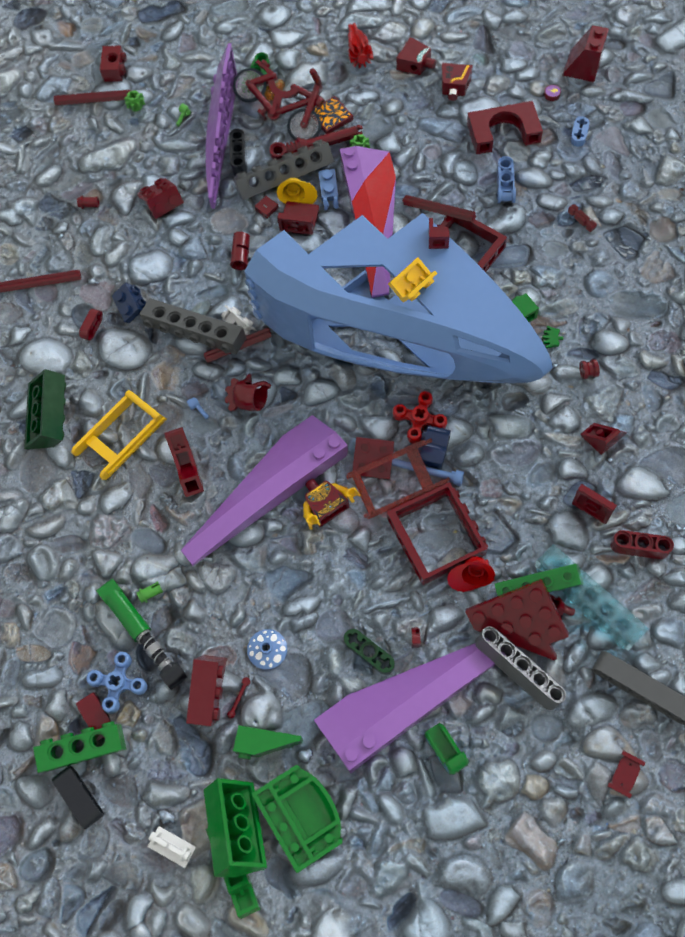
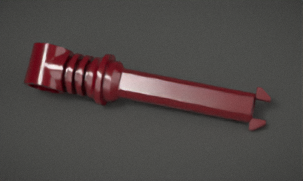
[269,125,363,160]

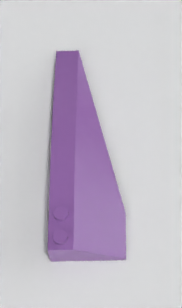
[181,415,348,566]

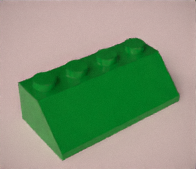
[203,778,267,878]

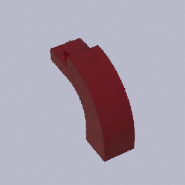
[164,427,204,497]

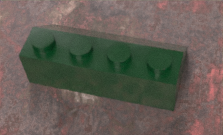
[24,369,66,450]

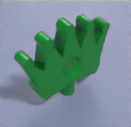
[542,326,563,349]

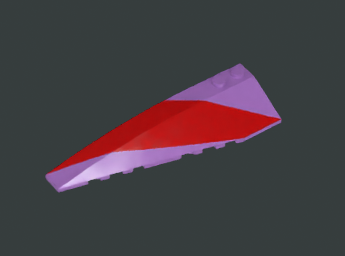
[340,146,396,298]

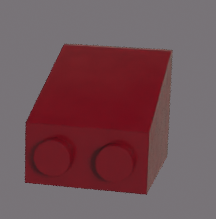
[563,25,609,82]

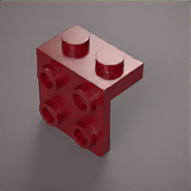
[137,178,184,219]

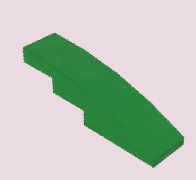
[206,828,261,919]

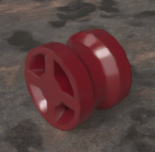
[579,359,600,380]

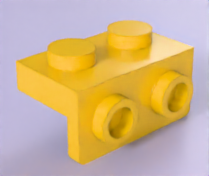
[388,257,438,302]

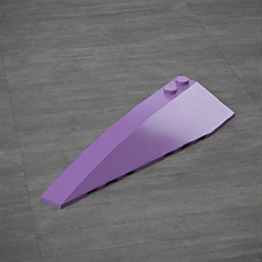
[206,43,239,209]
[314,638,518,774]

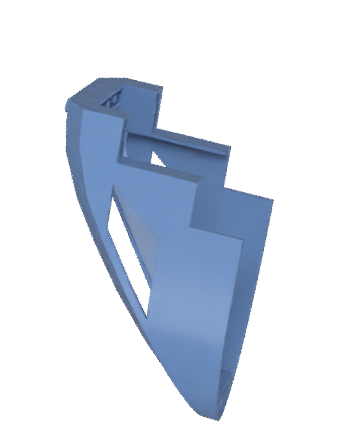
[244,213,553,384]

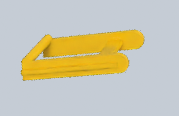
[71,390,167,480]

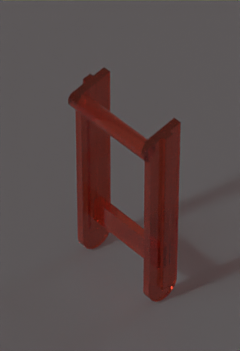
[346,438,450,519]

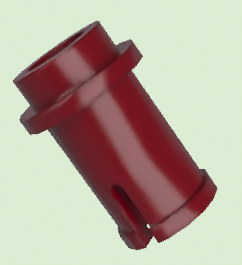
[77,195,100,209]

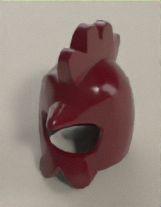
[225,373,271,411]

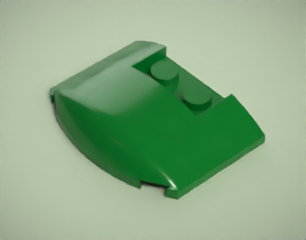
[251,765,342,873]

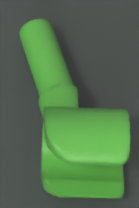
[176,103,190,126]

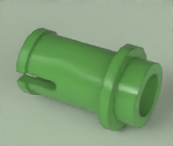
[136,581,163,603]

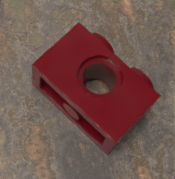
[100,45,127,82]

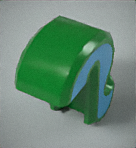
[424,723,469,775]

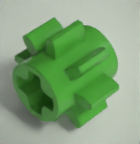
[124,90,145,111]
[350,134,370,148]

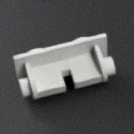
[221,305,257,336]
[148,826,196,868]

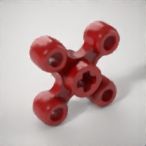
[392,391,448,444]

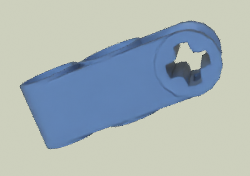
[497,156,516,203]

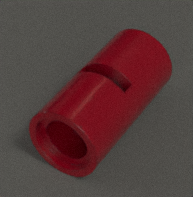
[230,231,250,270]

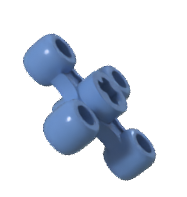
[86,652,148,714]

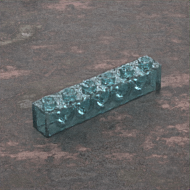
[535,544,649,651]

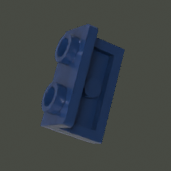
[112,282,146,323]

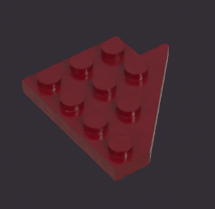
[465,579,569,660]

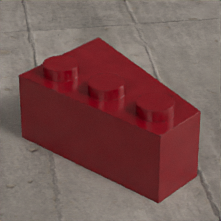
[186,655,227,727]

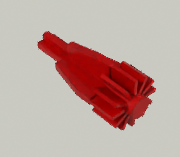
[348,23,374,69]

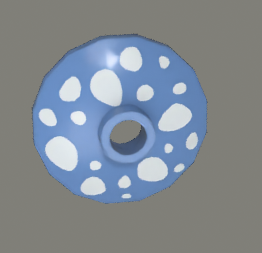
[247,629,287,670]

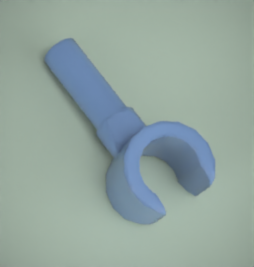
[187,398,209,419]

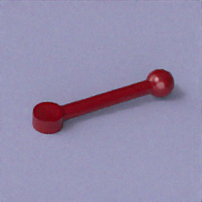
[227,677,251,719]

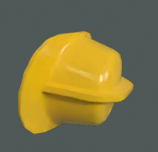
[277,177,318,204]

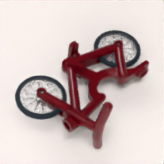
[233,60,325,140]

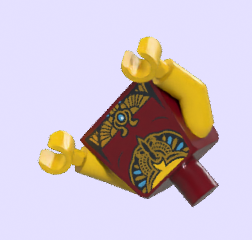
[303,479,361,530]

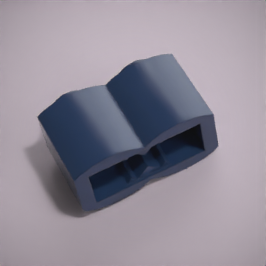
[416,425,451,470]

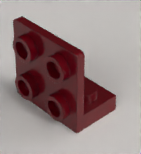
[277,201,319,235]

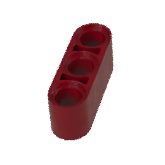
[610,530,674,559]

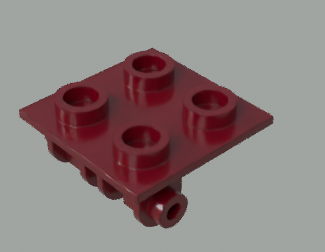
[352,437,394,479]

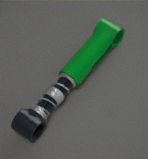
[96,578,188,690]

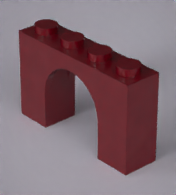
[467,101,543,155]

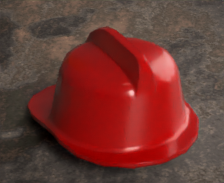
[447,556,495,592]

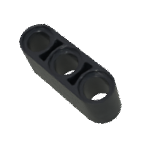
[229,128,247,176]
[52,765,104,830]

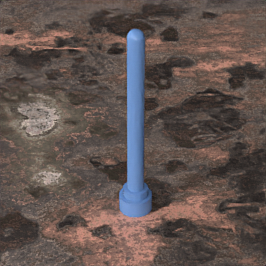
[392,458,464,487]

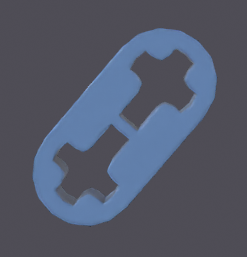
[570,117,590,147]

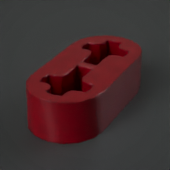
[79,309,103,341]

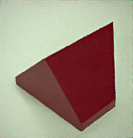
[581,423,628,455]

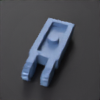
[318,169,339,210]

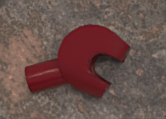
[549,594,575,616]

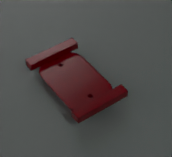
[607,750,646,799]

